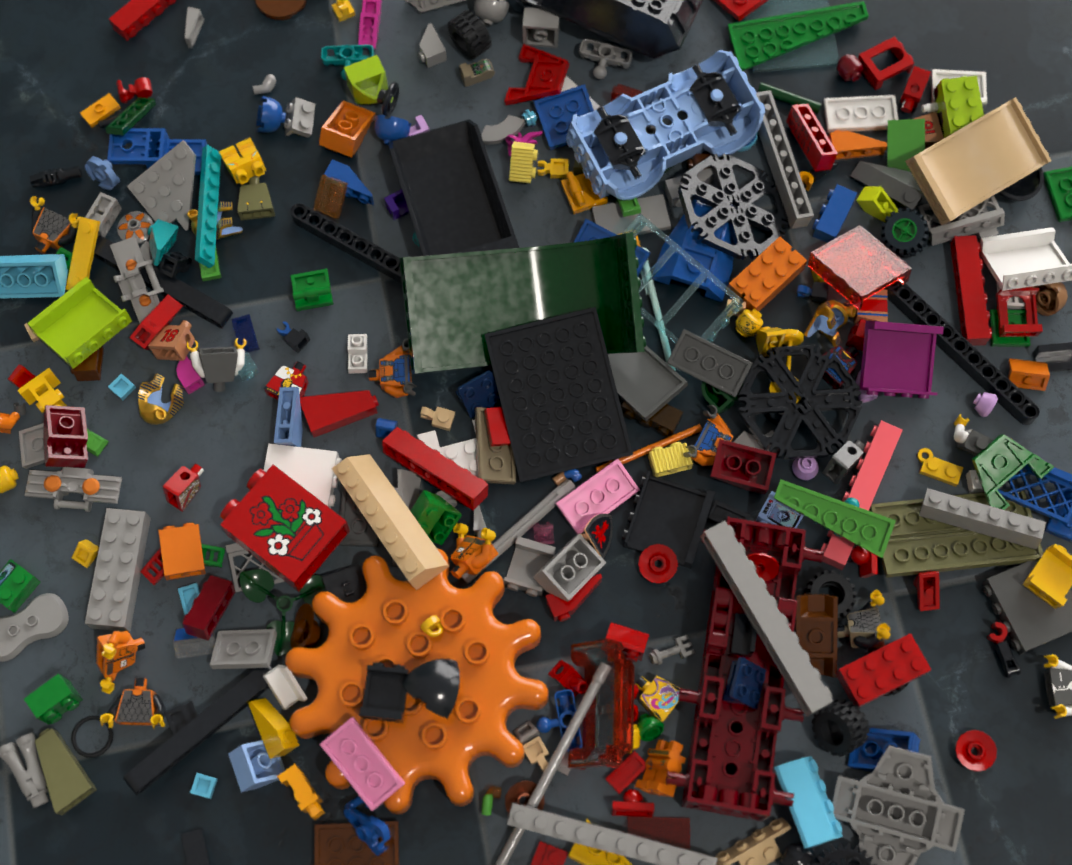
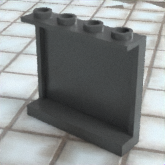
[982,560,1072,655]

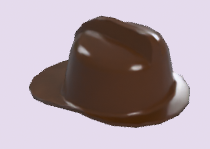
[291,603,321,649]

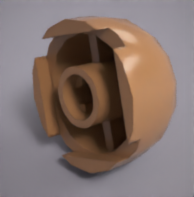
[1032,282,1068,316]

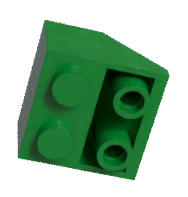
[410,490,462,545]

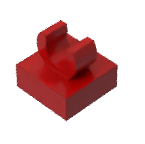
[8,364,36,389]

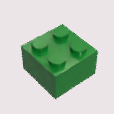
[24,674,83,725]

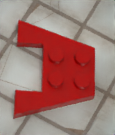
[504,44,569,106]

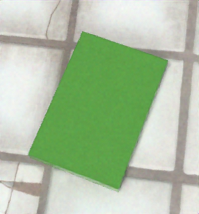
[888,119,925,172]

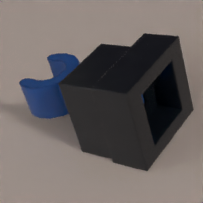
[797,282,829,305]
[277,321,310,353]

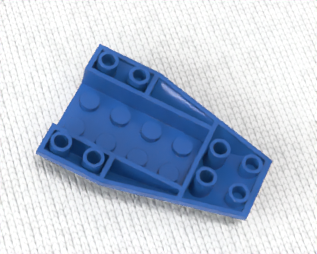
[652,199,735,302]

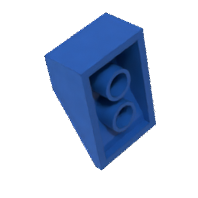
[848,728,920,772]

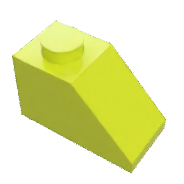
[856,186,898,222]

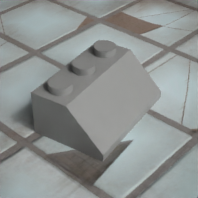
[533,533,606,602]

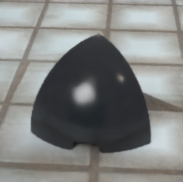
[401,659,460,719]

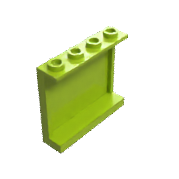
[27,277,132,369]

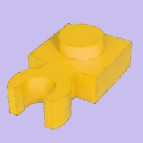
[538,159,569,178]

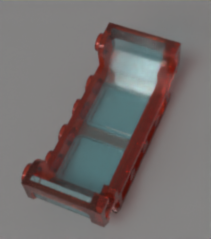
[568,639,634,770]

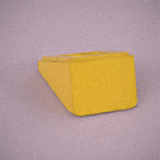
[72,539,99,568]

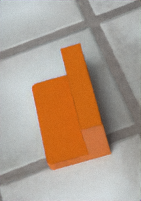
[1007,358,1050,391]

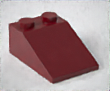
[710,439,777,495]

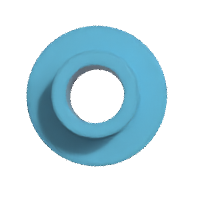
[522,109,537,127]

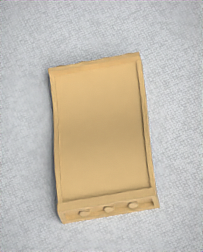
[905,97,1051,225]

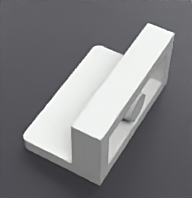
[263,664,308,710]

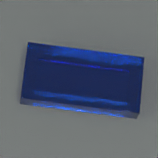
[231,314,260,354]

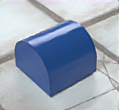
[375,418,398,438]

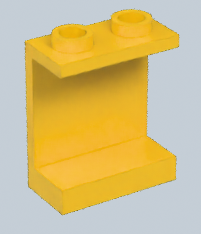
[1022,544,1072,609]

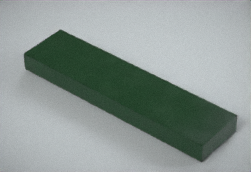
[106,97,156,136]

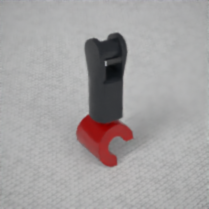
[986,622,1021,679]

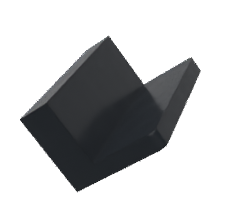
[1033,342,1072,372]
[730,613,757,657]

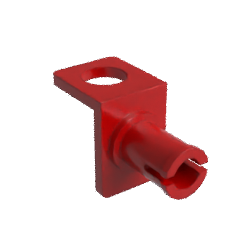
[548,660,589,697]

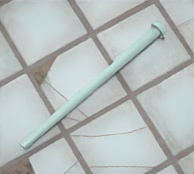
[641,247,676,371]

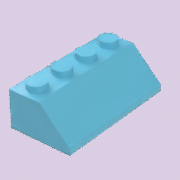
[0,254,68,298]
[774,756,843,849]

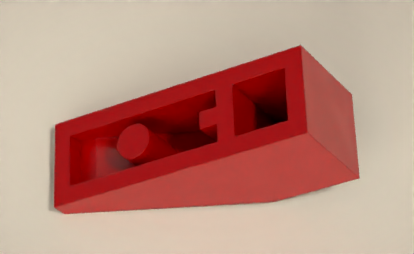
[545,574,602,622]

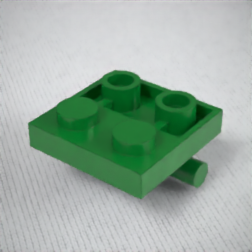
[291,269,334,311]

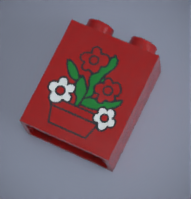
[220,464,350,592]

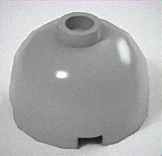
[474,0,509,26]

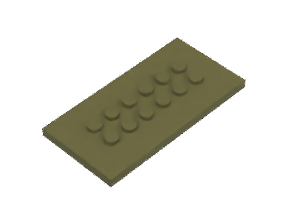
[870,489,1043,578]

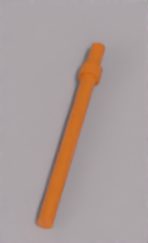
[595,424,702,473]

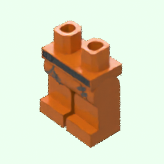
[635,739,686,798]

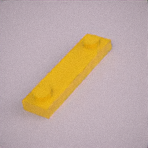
[66,217,101,290]

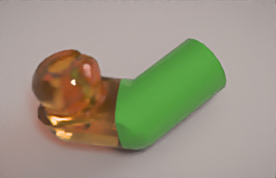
[481,786,502,815]

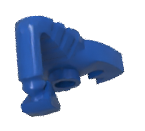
[344,795,390,856]

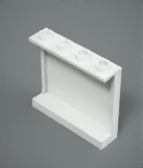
[979,227,1072,291]
[264,444,342,508]

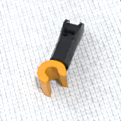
[800,162,838,191]

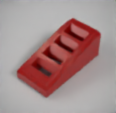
[140,548,164,586]

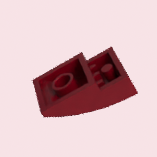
[44,405,88,468]

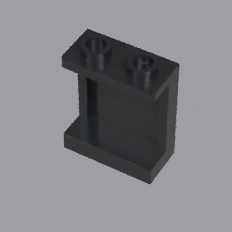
[359,663,410,723]

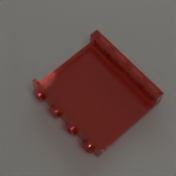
[808,225,912,310]

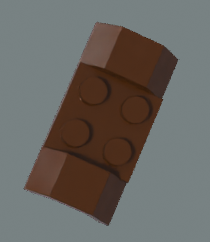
[796,594,838,678]

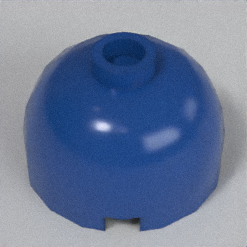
[256,96,286,133]
[374,115,411,146]

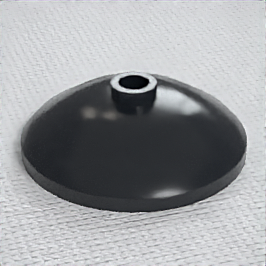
[998,167,1044,201]

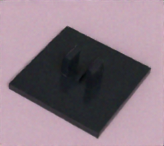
[322,565,367,603]

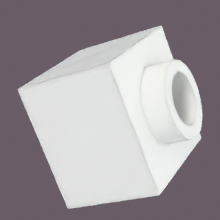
[966,470,984,493]

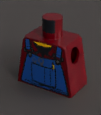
[822,345,859,389]

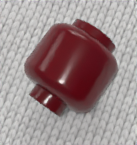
[837,54,863,82]

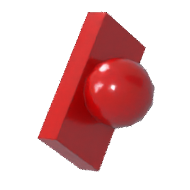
[851,546,878,578]
[612,789,654,817]

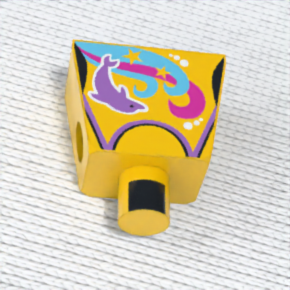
[635,676,680,722]

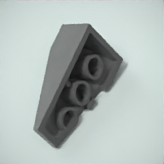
[850,161,924,211]

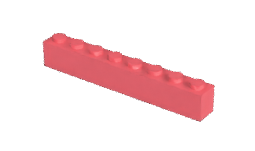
[821,420,903,570]

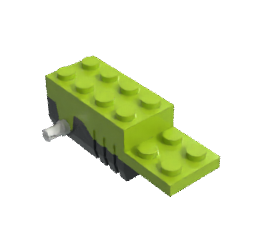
[921,76,987,138]

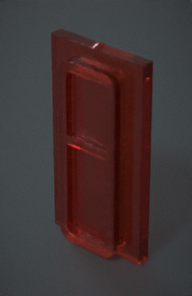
[627,817,691,849]

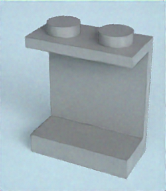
[504,536,556,597]

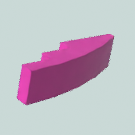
[358,0,382,50]

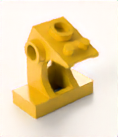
[18,368,67,413]

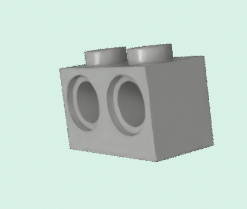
[85,192,122,238]

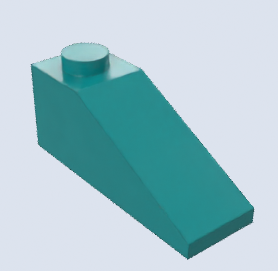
[148,219,179,266]

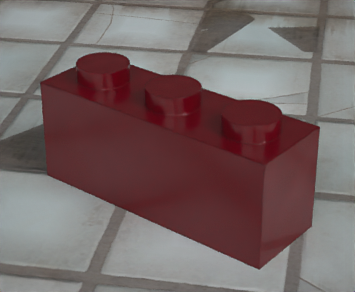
[182,575,236,641]

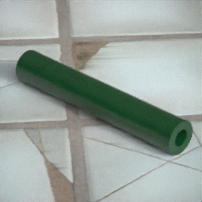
[758,82,822,114]

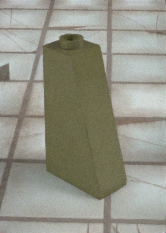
[35,728,97,815]

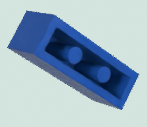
[812,184,857,245]

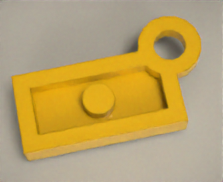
[917,448,963,487]

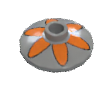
[117,211,154,244]

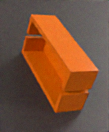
[726,237,807,311]

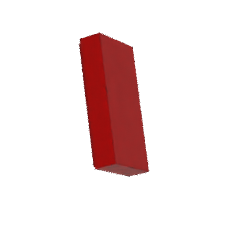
[484,407,511,447]
[605,751,646,794]

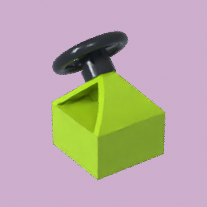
[344,55,399,117]

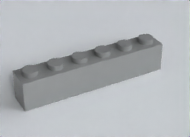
[919,488,1046,550]

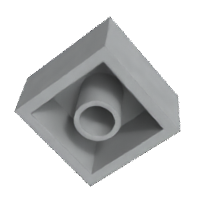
[523,7,560,48]

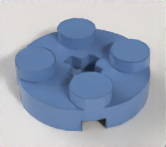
[85,156,120,190]

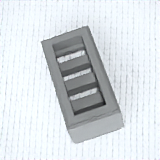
[185,7,204,48]

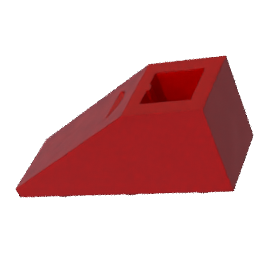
[129,294,183,350]

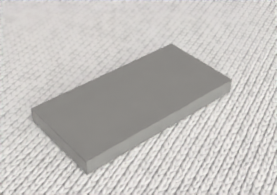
[592,194,671,235]

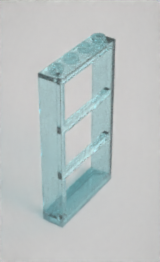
[623,213,744,344]

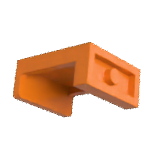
[158,523,206,580]

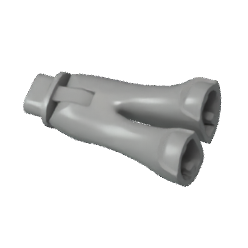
[0,733,49,808]

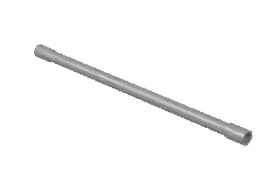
[495,662,612,865]

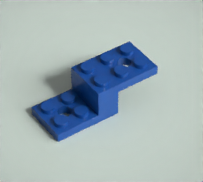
[107,128,207,175]

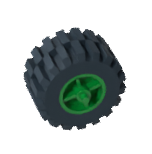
[881,208,929,258]

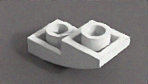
[348,334,368,374]

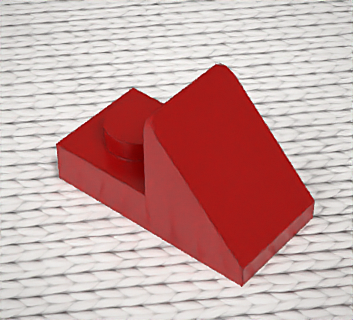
[913,571,940,611]

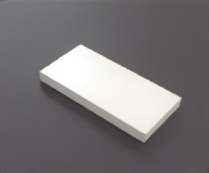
[823,95,898,133]

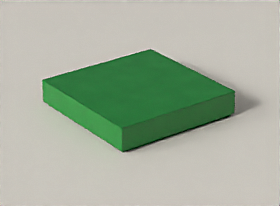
[989,309,1031,347]

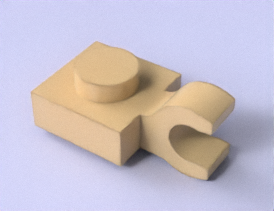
[420,407,455,431]
[523,736,550,773]

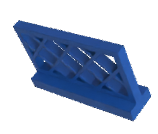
[998,465,1072,525]

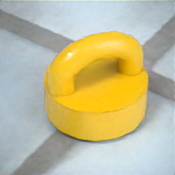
[420,615,443,637]

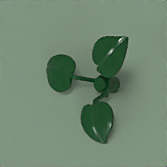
[240,569,326,656]

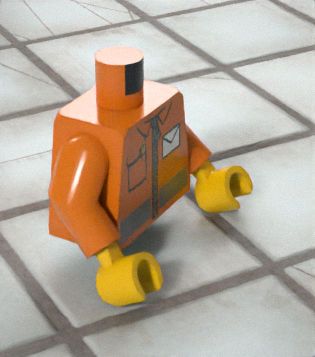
[450,523,499,579]
[96,631,145,694]

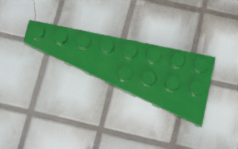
[727,1,869,71]

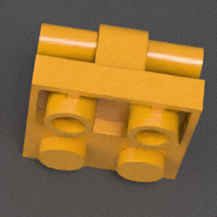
[561,171,608,214]

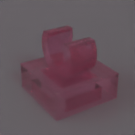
[533,522,554,544]

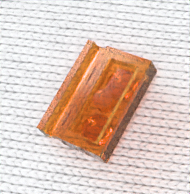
[313,174,348,218]

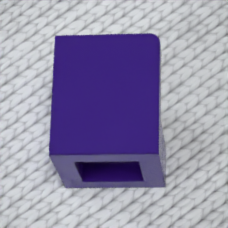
[384,189,409,220]

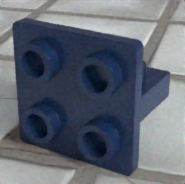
[455,370,501,418]
[723,657,766,709]

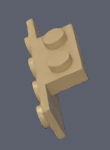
[715,818,791,865]

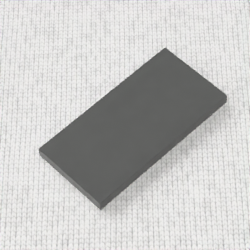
[608,346,688,421]

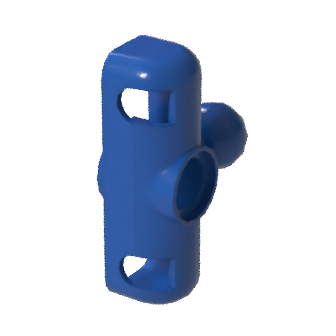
[536,689,582,752]

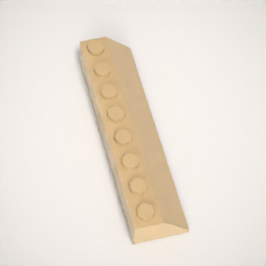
[331,454,449,590]

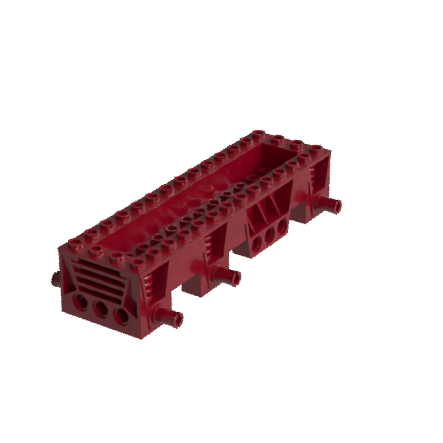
[666,517,824,822]

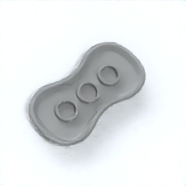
[0,593,69,662]

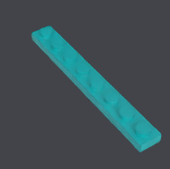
[195,145,221,268]

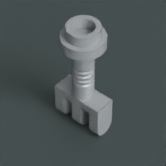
[649,635,695,665]

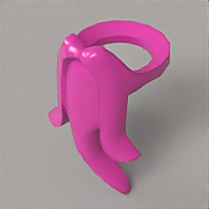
[506,131,543,156]

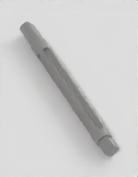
[461,479,576,584]

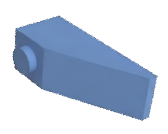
[274,387,303,447]

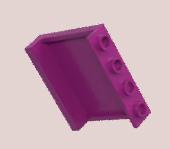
[859,321,944,399]

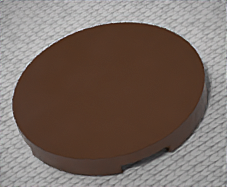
[255,0,307,20]

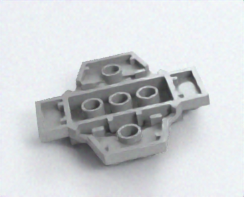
[832,745,965,865]

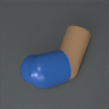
[552,469,582,486]

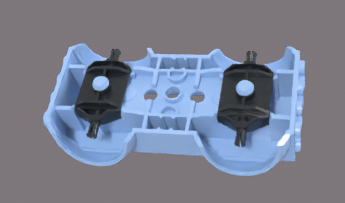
[566,50,766,200]

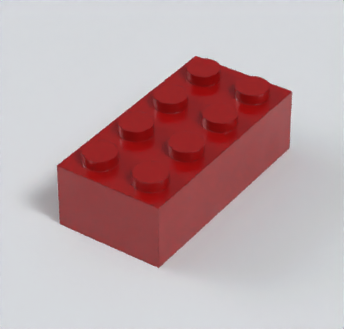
[835,633,932,707]

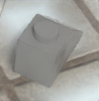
[418,23,447,68]

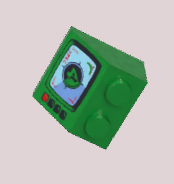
[0,559,41,613]

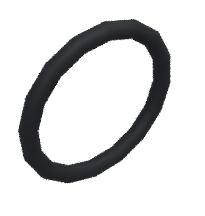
[71,716,113,758]

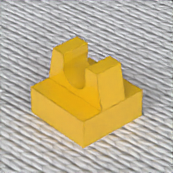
[332,0,355,22]

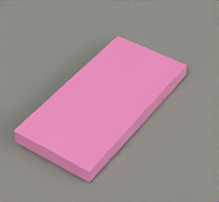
[555,459,640,535]
[320,717,405,811]

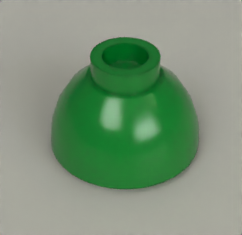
[637,714,664,741]

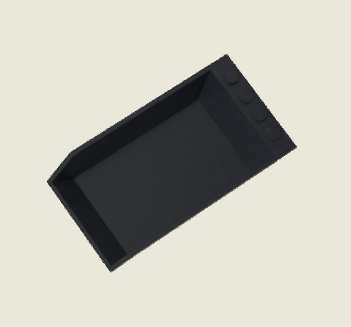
[523,0,703,59]
[389,119,519,256]

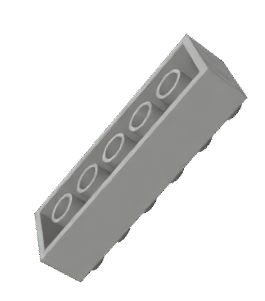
[85,508,151,632]

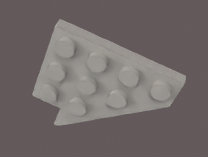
[127,140,196,231]

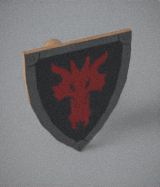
[581,514,613,559]

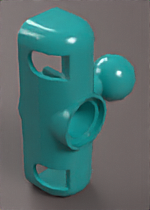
[321,45,374,81]

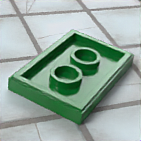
[1043,167,1072,222]

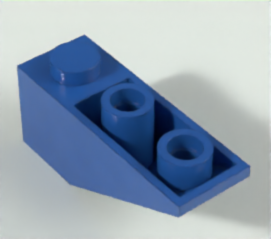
[322,160,374,205]

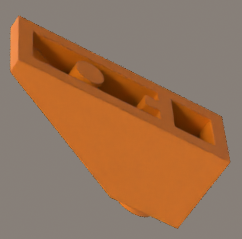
[828,130,888,160]

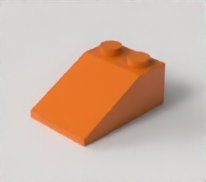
[319,100,376,157]

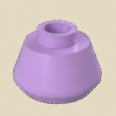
[973,392,998,417]
[792,458,819,480]

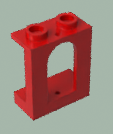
[858,36,914,90]
[996,287,1043,337]

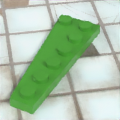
[774,480,896,558]

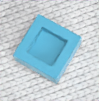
[108,374,136,401]
[190,773,218,799]

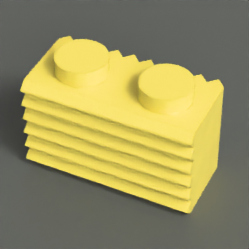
[509,141,538,183]
[648,442,693,477]

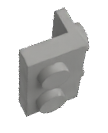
[284,97,315,138]

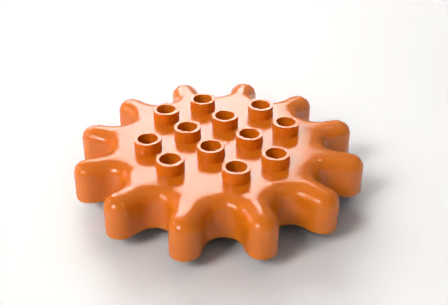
[285,548,549,814]

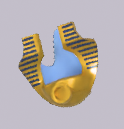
[187,201,243,240]
[804,300,856,347]
[138,374,184,425]

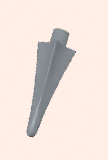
[473,505,486,538]

